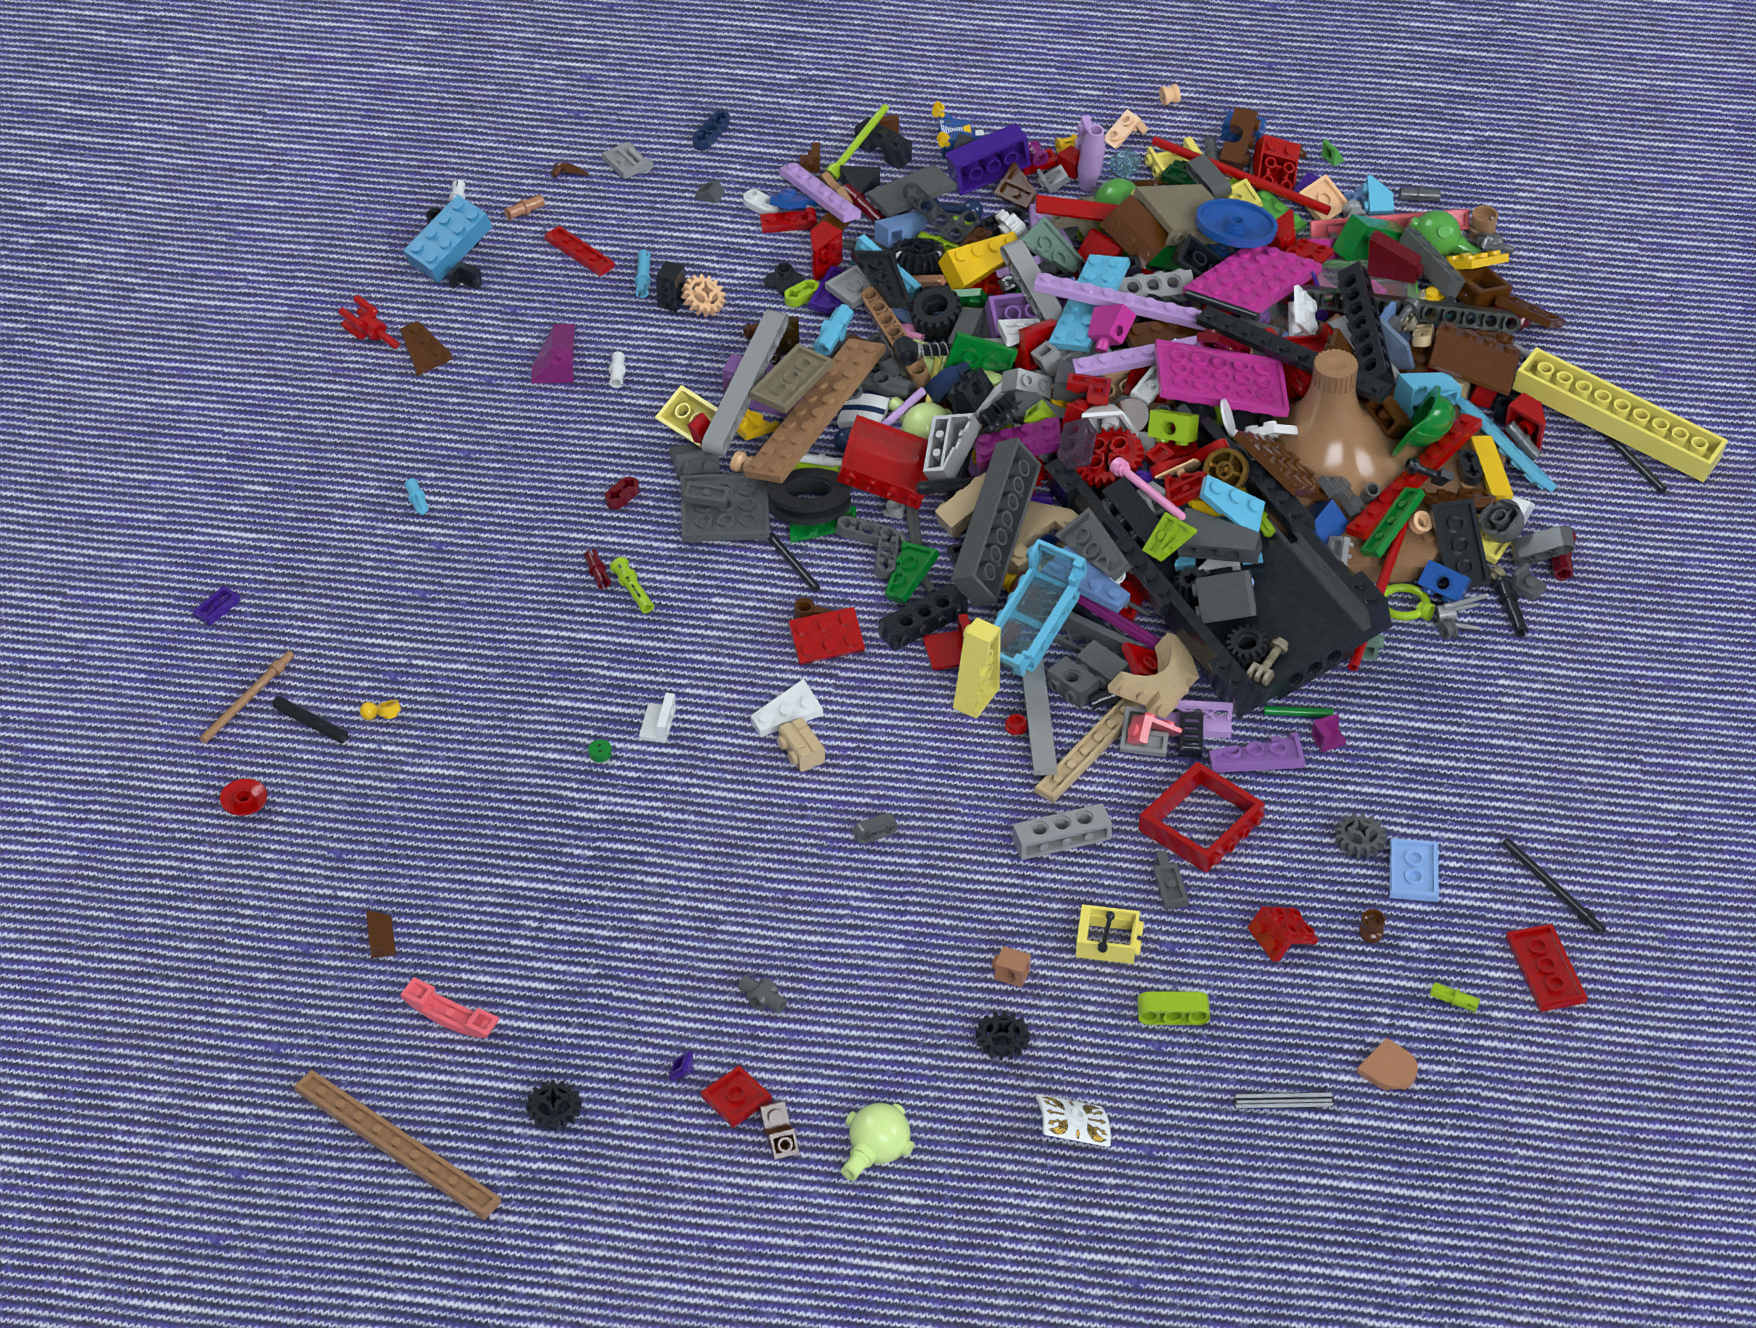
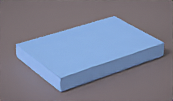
[1389,838,1439,902]

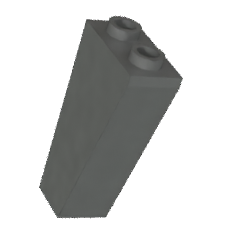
[1177,508,1262,564]

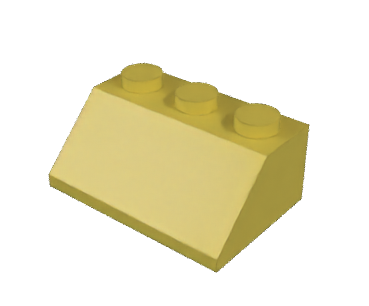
[655,385,718,448]

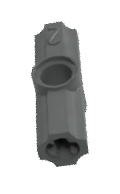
[861,370,917,399]

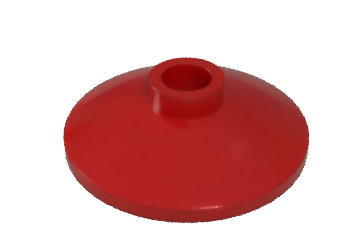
[220,779,267,816]

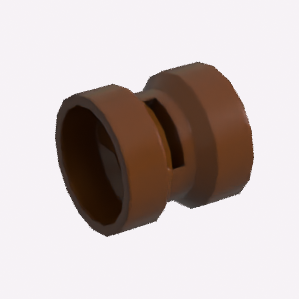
[1359,909,1386,943]

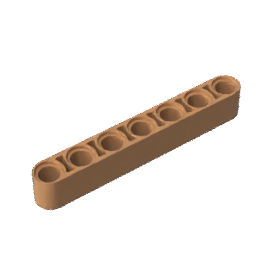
[861,287,930,389]

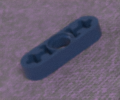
[692,110,730,151]

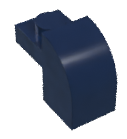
[924,361,970,404]

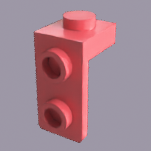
[1127,712,1182,745]

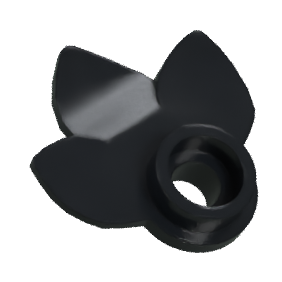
[764,263,805,295]

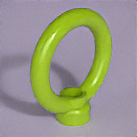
[1384,583,1435,621]

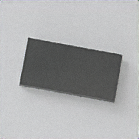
[867,164,956,218]

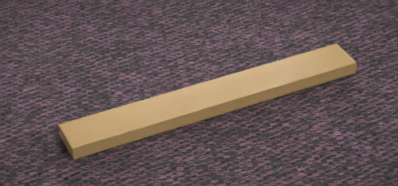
[1034,698,1146,803]

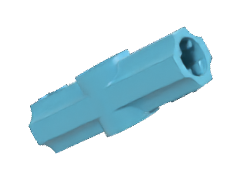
[813,304,853,356]

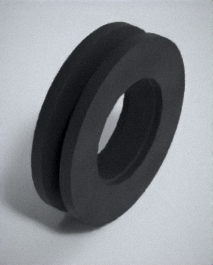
[768,468,851,525]

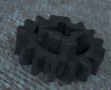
[976,1010,1030,1061]
[526,1080,582,1131]

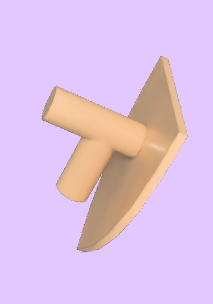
[1155,459,1201,479]

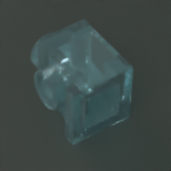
[1110,148,1141,179]

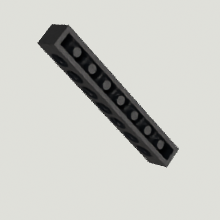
[1337,261,1396,387]

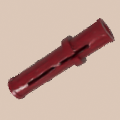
[843,183,886,224]

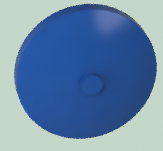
[1195,198,1278,248]

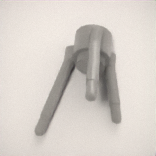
[1436,593,1489,630]

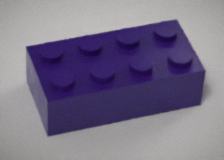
[945,123,1031,196]

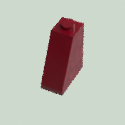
[1367,230,1424,284]

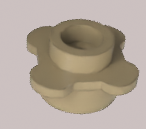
[1401,313,1418,334]

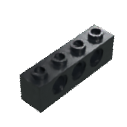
[879,583,968,651]

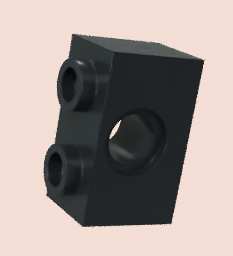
[656,261,685,312]
[947,367,995,414]

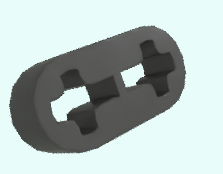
[852,813,898,844]

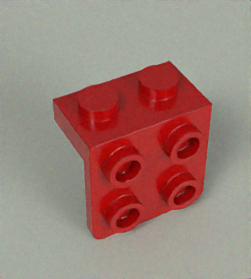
[1284,239,1334,286]
[923,613,972,670]
[1247,906,1319,961]

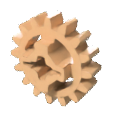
[681,274,726,317]

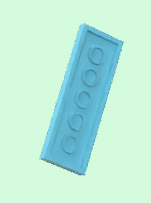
[1049,254,1130,352]
[1456,396,1557,492]

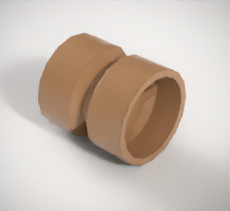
[1469,205,1498,240]

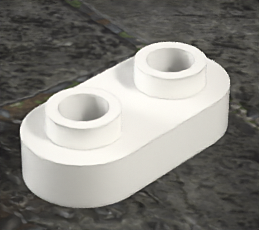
[744,189,779,214]

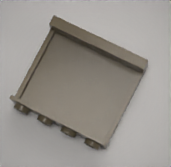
[1133,184,1219,246]

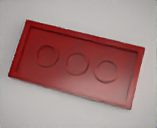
[1505,923,1588,1012]

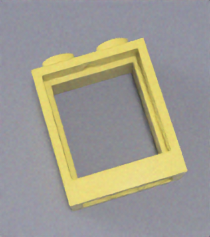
[1076,905,1144,964]

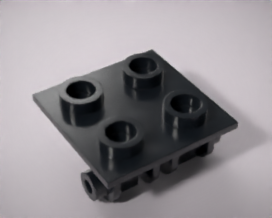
[978,392,1023,435]

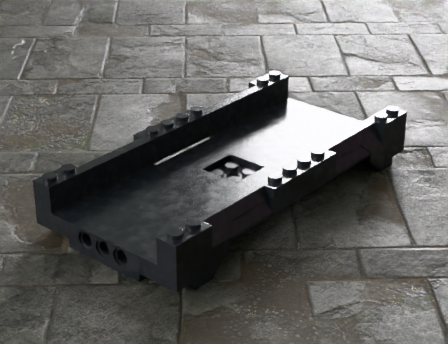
[1044,400,1392,718]

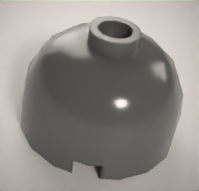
[1479,499,1524,544]

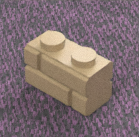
[777,717,825,772]

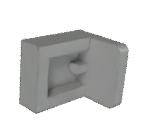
[1037,164,1071,194]

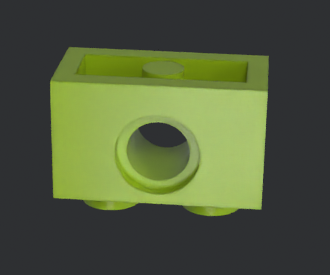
[1148,409,1199,446]

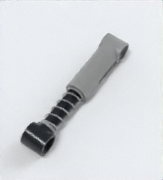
[893,336,1020,366]

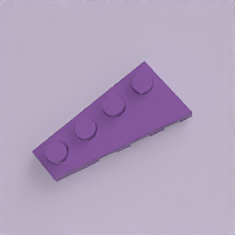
[1209,732,1305,773]

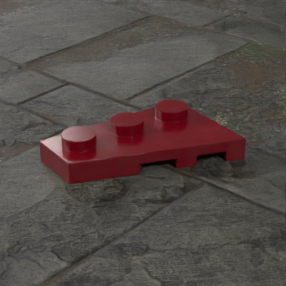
[1197,329,1251,354]

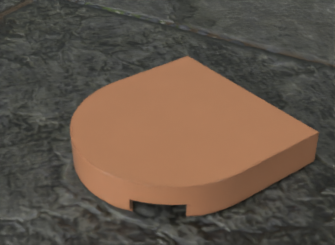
[1357,1038,1418,1091]

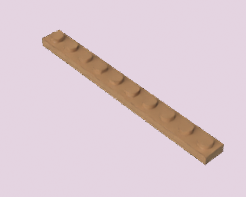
[294,1070,501,1220]

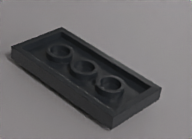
[1429,498,1491,589]

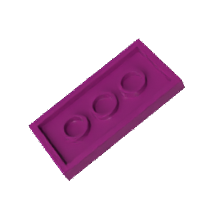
[975,416,1064,470]

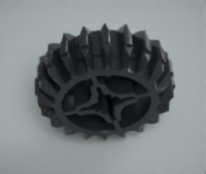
[891,237,945,275]

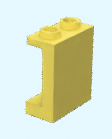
[1145,137,1203,185]

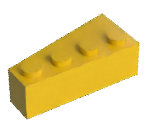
[938,231,1018,290]

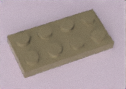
[749,344,833,414]

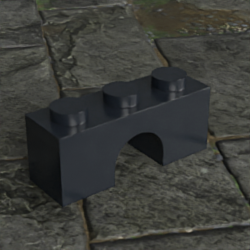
[855,118,912,170]

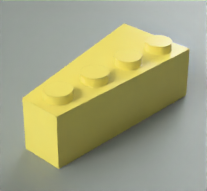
[953,617,1001,719]

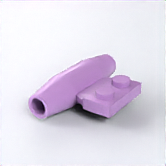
[1075,115,1105,192]

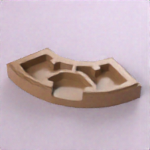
[818,171,853,204]

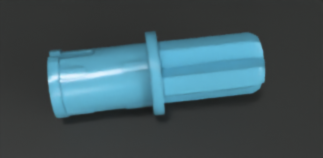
[405,478,429,515]

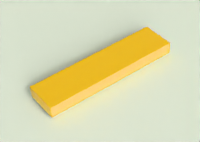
[1469,435,1513,501]

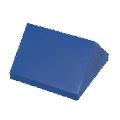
[1307,499,1349,545]

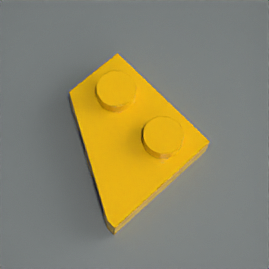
[737,409,780,441]

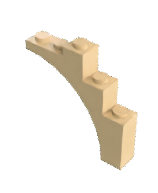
[1107,632,1199,718]

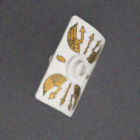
[1036,1094,1111,1147]

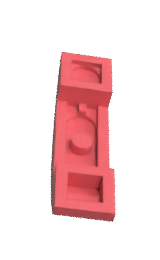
[401,977,499,1038]

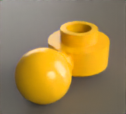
[360,700,401,720]

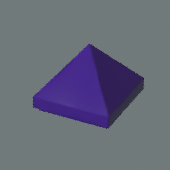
[668,1051,694,1081]

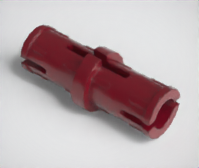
[584,549,611,589]

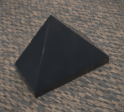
[840,165,880,194]

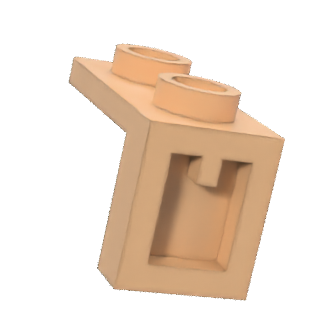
[1105,109,1148,149]

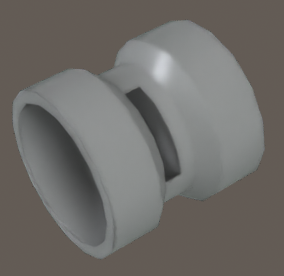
[1342,200,1368,218]

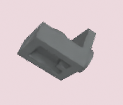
[1511,563,1547,602]

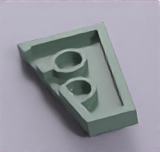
[1021,216,1086,275]

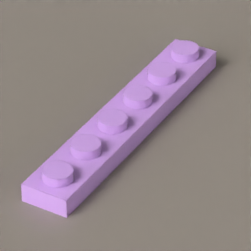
[780,163,861,223]
[1072,336,1201,376]

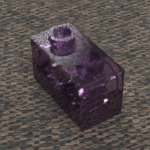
[1057,418,1097,470]

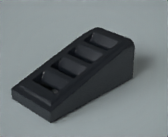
[1179,712,1204,758]

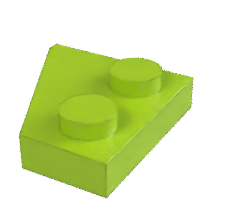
[1142,512,1198,562]

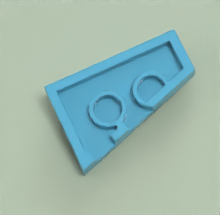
[1199,475,1265,532]

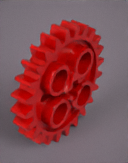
[1074,427,1145,489]

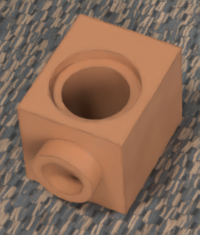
[992,946,1031,988]

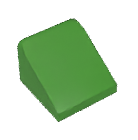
[1321,139,1344,166]

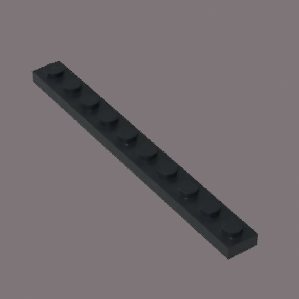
[1196,305,1392,404]

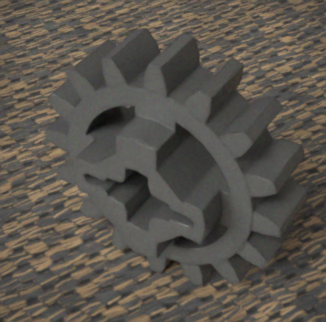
[1334,813,1387,859]

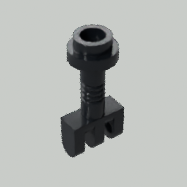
[1404,457,1455,487]

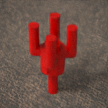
[338,295,400,349]

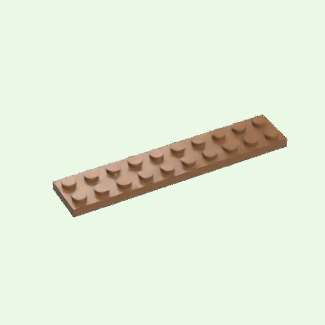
[744,338,886,484]

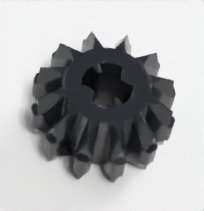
[1173,566,1208,604]

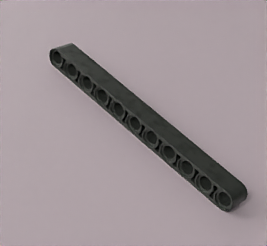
[1300,284,1521,333]

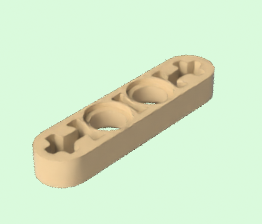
[1412,322,1434,347]

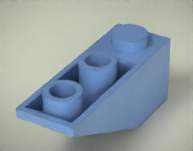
[874,209,927,248]

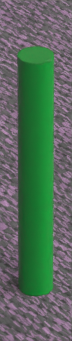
[1264,706,1334,718]

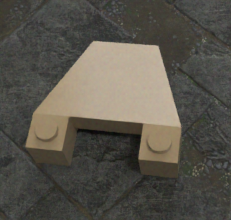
[1007,501,1079,575]

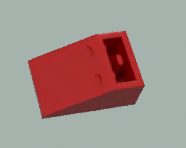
[1253,134,1301,195]

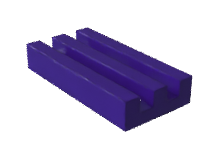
[193,586,241,626]

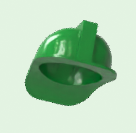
[1392,385,1455,457]

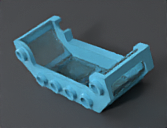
[994,539,1087,677]

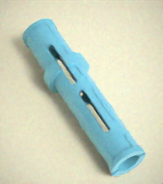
[635,250,651,298]

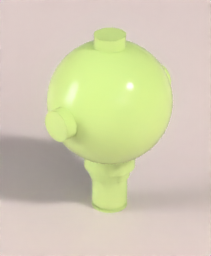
[888,397,953,440]
[841,1103,914,1181]

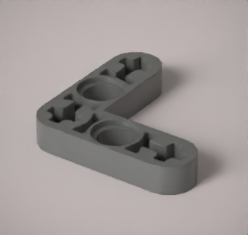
[835,516,899,579]

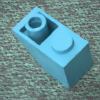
[1362,175,1394,216]

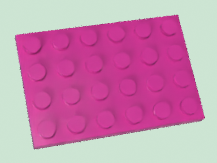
[1183,246,1322,313]
[1154,339,1290,417]

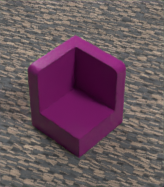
[1311,714,1346,753]

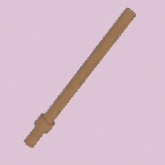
[199,650,294,744]

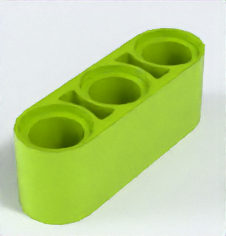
[1137,992,1210,1025]

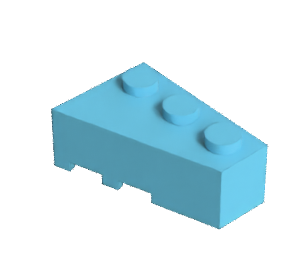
[1394,372,1462,420]

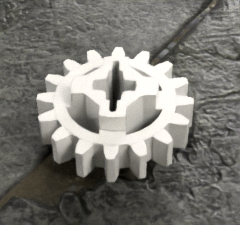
[995,209,1029,239]

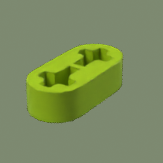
[784,279,819,308]

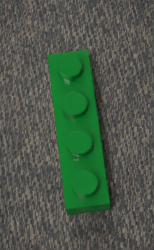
[1360,487,1425,558]

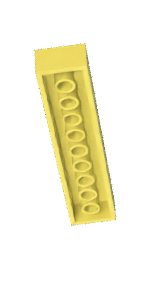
[1512,347,1728,483]

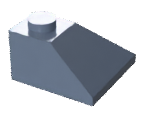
[1381,318,1415,370]

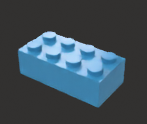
[403,194,492,283]

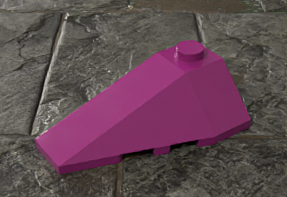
[531,324,575,383]

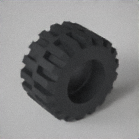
[909,285,962,342]

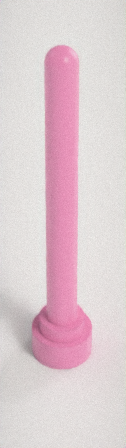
[1110,457,1186,521]

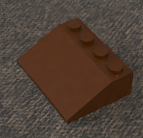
[1428,322,1520,396]

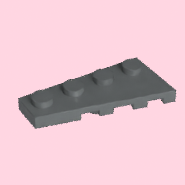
[1055,507,1132,581]

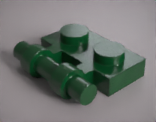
[1161,159,1196,185]

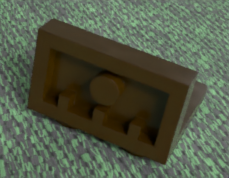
[771,316,799,365]

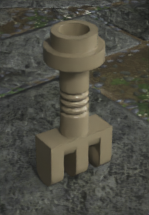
[1247,637,1289,686]

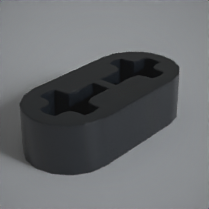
[1457,449,1483,486]

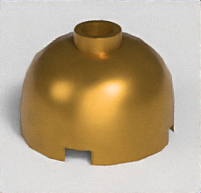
[1203,448,1249,489]

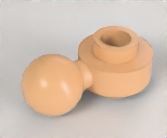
[1409,511,1433,534]

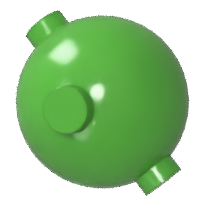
[1095,178,1137,205]
[1409,210,1481,258]

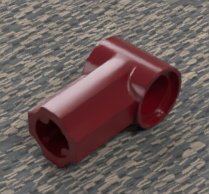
[1547,552,1574,581]

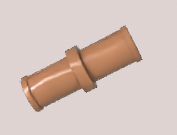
[504,194,545,220]

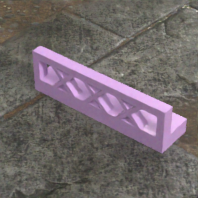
[1140,700,1233,738]

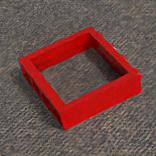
[1138,761,1265,873]

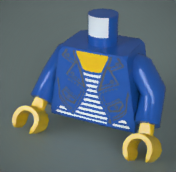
[932,101,984,157]

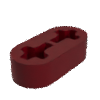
[605,476,639,510]

